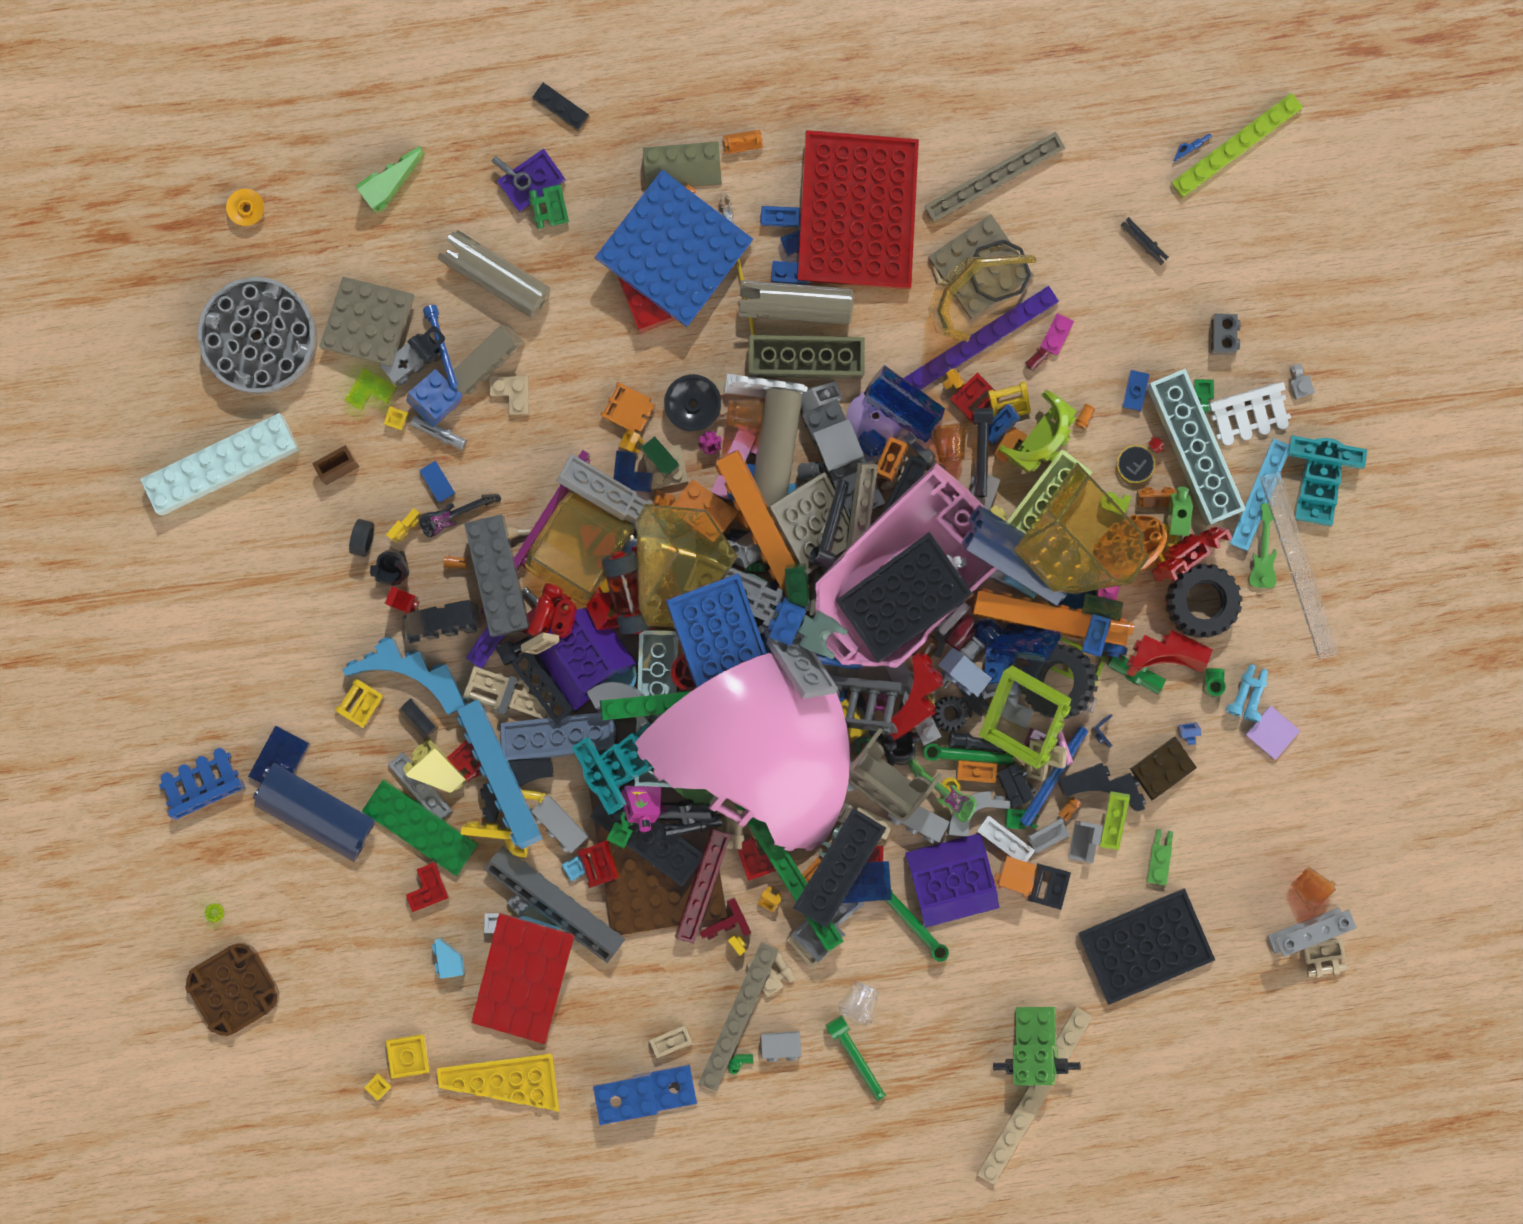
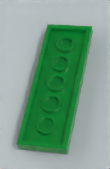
[362,779,479,876]

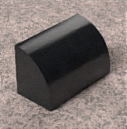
[399,698,439,740]

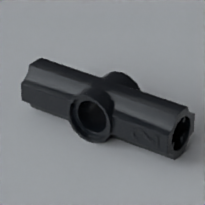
[658,799,717,824]

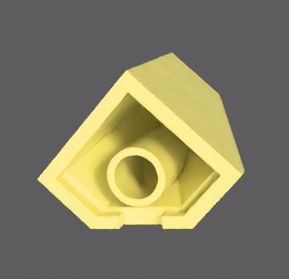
[403,737,465,793]

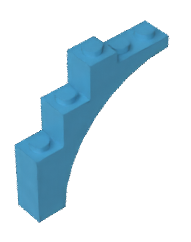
[343,637,466,715]

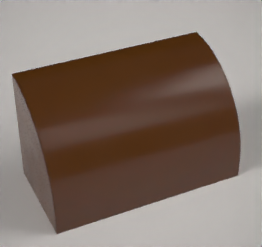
[312,445,360,485]

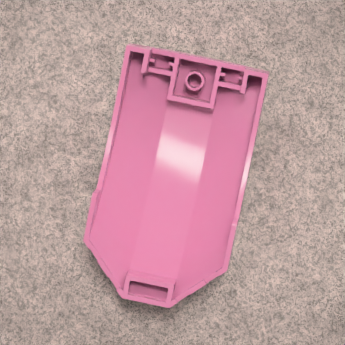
[816,463,997,667]

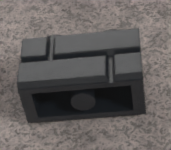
[996,763,1035,808]

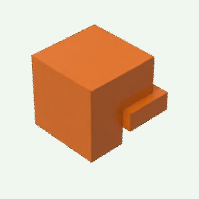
[993,856,1037,898]

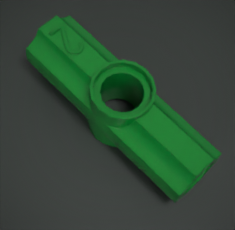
[1107,654,1166,694]

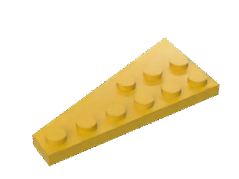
[437,1053,560,1112]

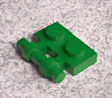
[529,184,569,229]

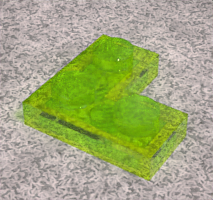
[344,368,397,411]

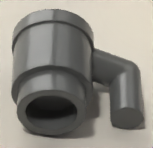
[797,461,826,483]

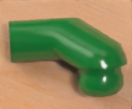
[728,1054,754,1074]

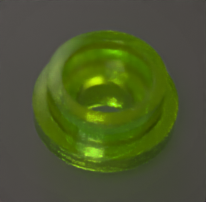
[205,903,225,923]

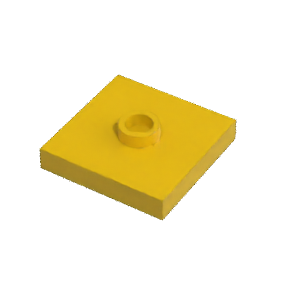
[385,1033,430,1079]

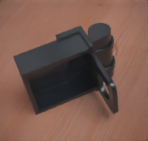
[407,326,445,364]

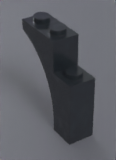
[480,758,554,823]
[1058,763,1146,812]

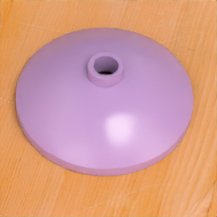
[846,390,904,447]

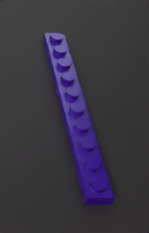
[889,286,1059,404]

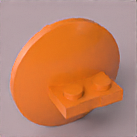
[1094,514,1167,579]

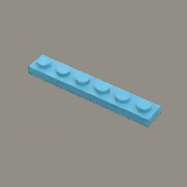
[1229,438,1289,551]

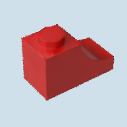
[384,586,420,613]

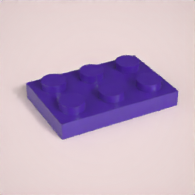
[497,148,566,213]

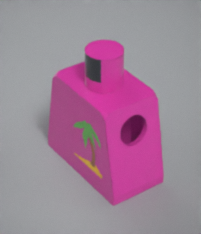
[621,786,661,832]

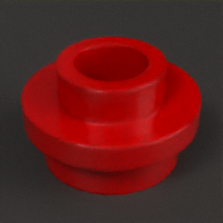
[1148,436,1165,454]

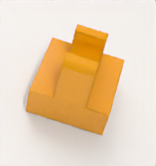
[942,368,966,390]
[618,430,644,453]
[757,886,782,913]

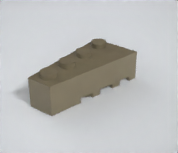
[446,326,526,395]

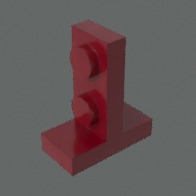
[699,897,751,940]

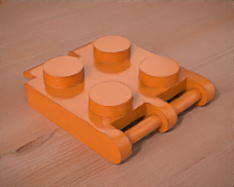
[600,382,655,432]

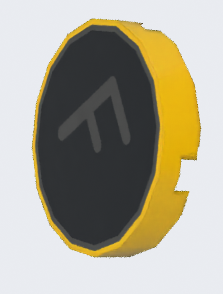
[1117,445,1155,483]

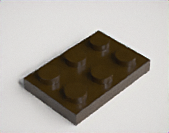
[1129,736,1197,801]

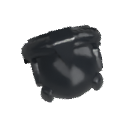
[370,549,410,586]
[881,731,920,766]

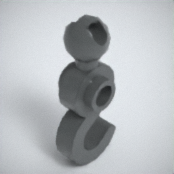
[903,432,946,471]

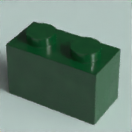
[785,563,810,606]

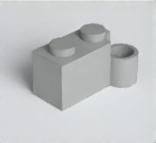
[720,531,762,568]

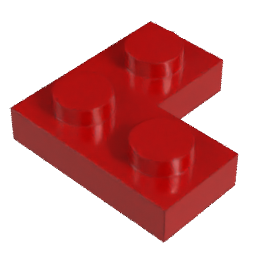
[737,838,776,881]
[406,862,449,912]

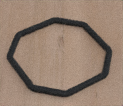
[968,240,1031,302]

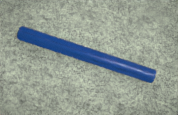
[1020,726,1088,826]

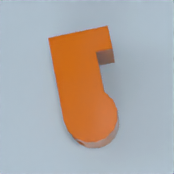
[995,426,1027,462]

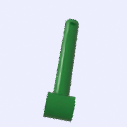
[922,743,1014,767]
[880,888,949,962]
[825,1015,886,1101]

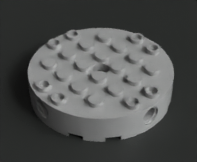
[198,277,317,394]

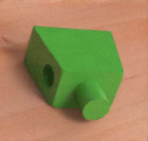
[1166,487,1193,536]

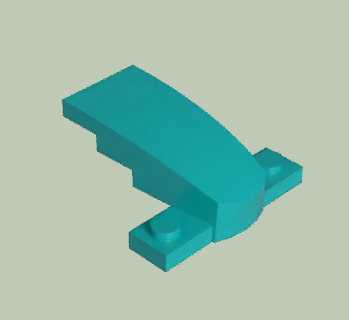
[1288,435,1367,527]
[572,722,654,815]

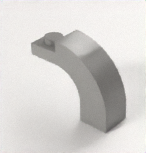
[587,682,652,727]
[948,791,1010,836]

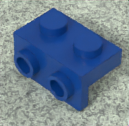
[767,597,806,646]
[985,645,1015,684]

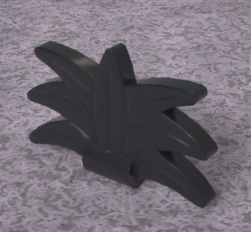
[957,686,989,718]

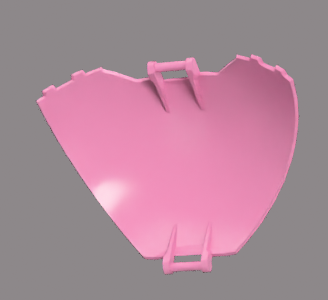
[635,653,850,851]

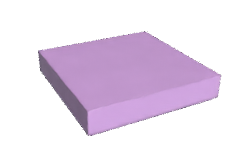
[1245,706,1300,760]

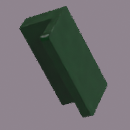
[640,436,680,478]

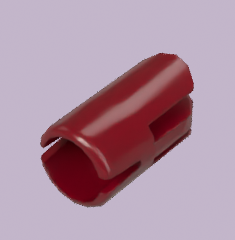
[944,615,976,651]

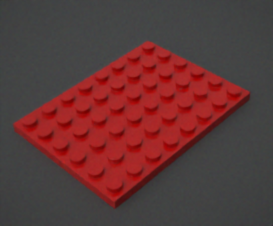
[797,130,919,290]

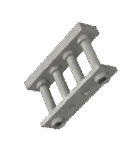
[1267,907,1357,957]

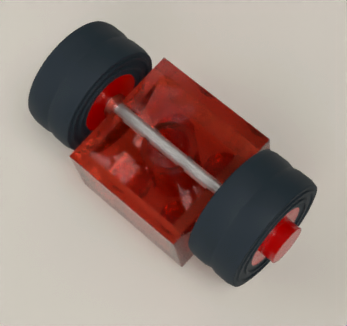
[602,551,659,634]

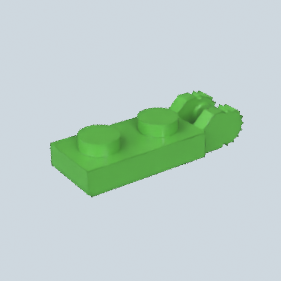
[1147,829,1173,885]

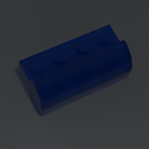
[864,365,945,443]

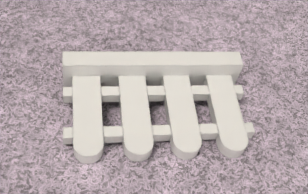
[724,374,807,399]
[1209,382,1291,445]

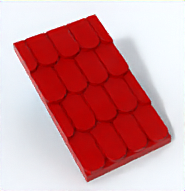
[471,913,575,1044]

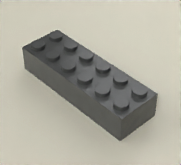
[802,399,885,519]
[464,514,530,638]

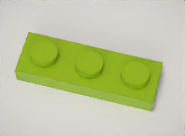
[1100,791,1130,850]

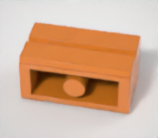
[877,437,908,483]

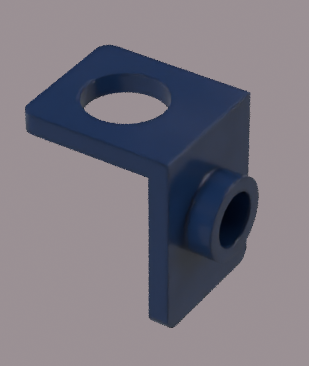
[1092,714,1113,748]

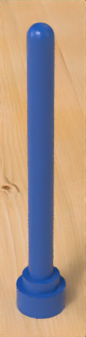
[423,305,458,389]

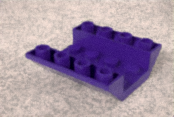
[538,607,636,710]
[905,833,1000,928]

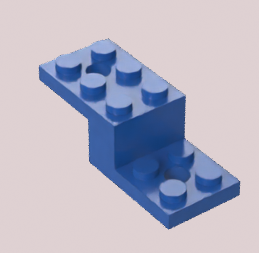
[593,1064,697,1125]

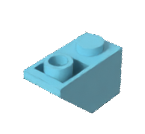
[432,938,465,979]

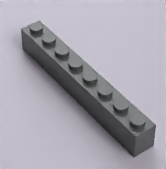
[484,845,625,963]

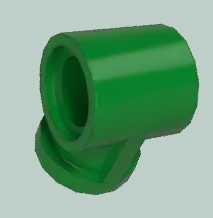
[1203,668,1226,697]

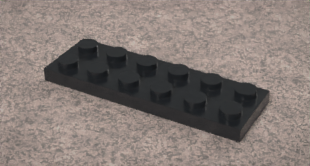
[589,792,703,886]
[793,808,887,929]

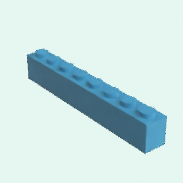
[457,700,543,849]

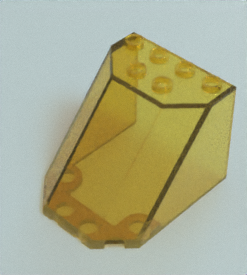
[636,504,738,627]

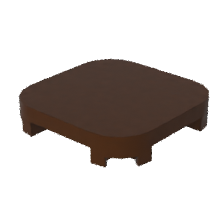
[185,943,280,1036]

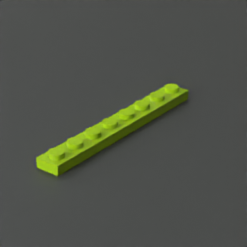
[1171,93,1303,198]

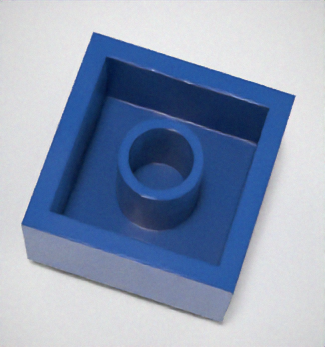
[406,369,462,427]

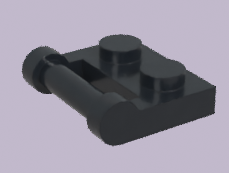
[1027,863,1071,910]

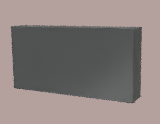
[498,676,519,715]

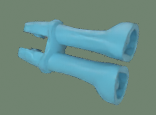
[1225,664,1268,723]

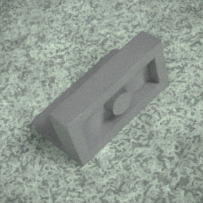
[1026,818,1070,853]

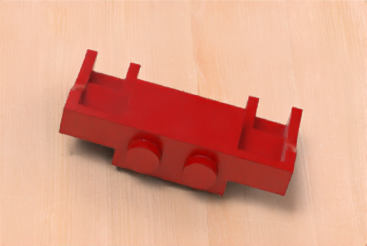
[1151,526,1232,582]

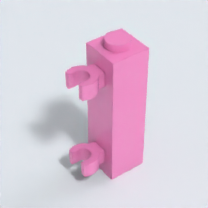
[711,429,758,502]

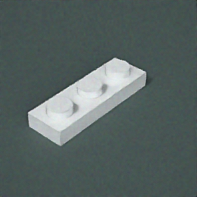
[977,816,1035,862]

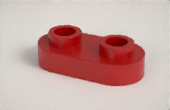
[551,599,577,638]

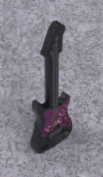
[418,494,501,537]

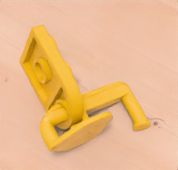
[461,790,545,858]

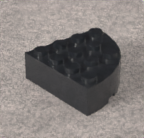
[402,600,482,643]

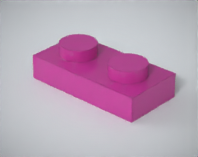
[1040,313,1074,356]

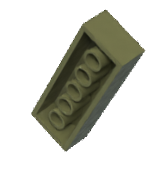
[748,335,865,379]

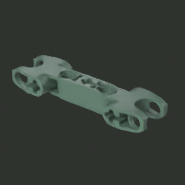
[739,570,848,659]

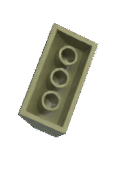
[643,142,722,190]

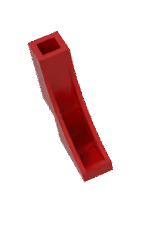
[1126,629,1213,676]
[890,652,944,740]

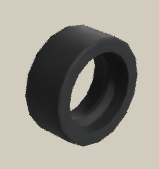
[349,519,375,557]

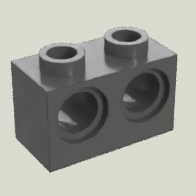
[1211,313,1241,355]

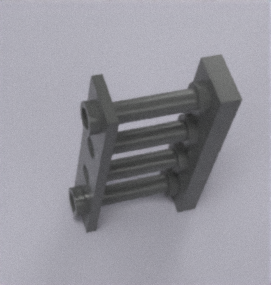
[830,676,905,735]

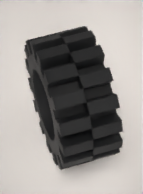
[933,696,969,731]

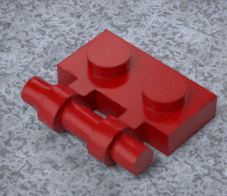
[446,739,482,782]

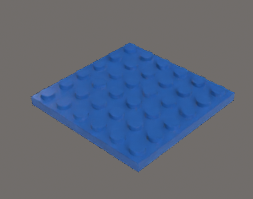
[594,170,753,328]

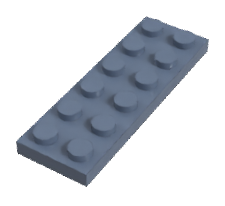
[501,712,616,762]

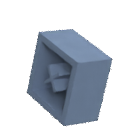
[938,648,992,697]

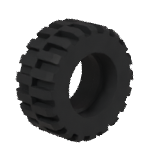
[1165,564,1243,638]
[1021,644,1098,719]

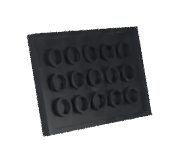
[835,532,974,663]
[1078,888,1215,1005]

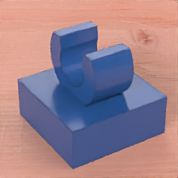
[1178,722,1202,745]

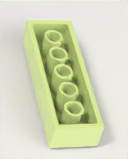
[1006,449,1092,542]

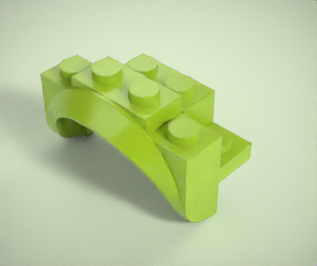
[998,390,1077,474]

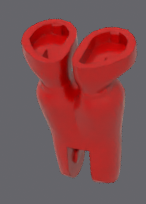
[528,583,572,638]

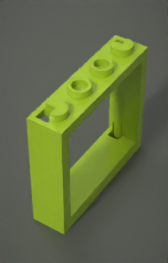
[979,666,1071,769]

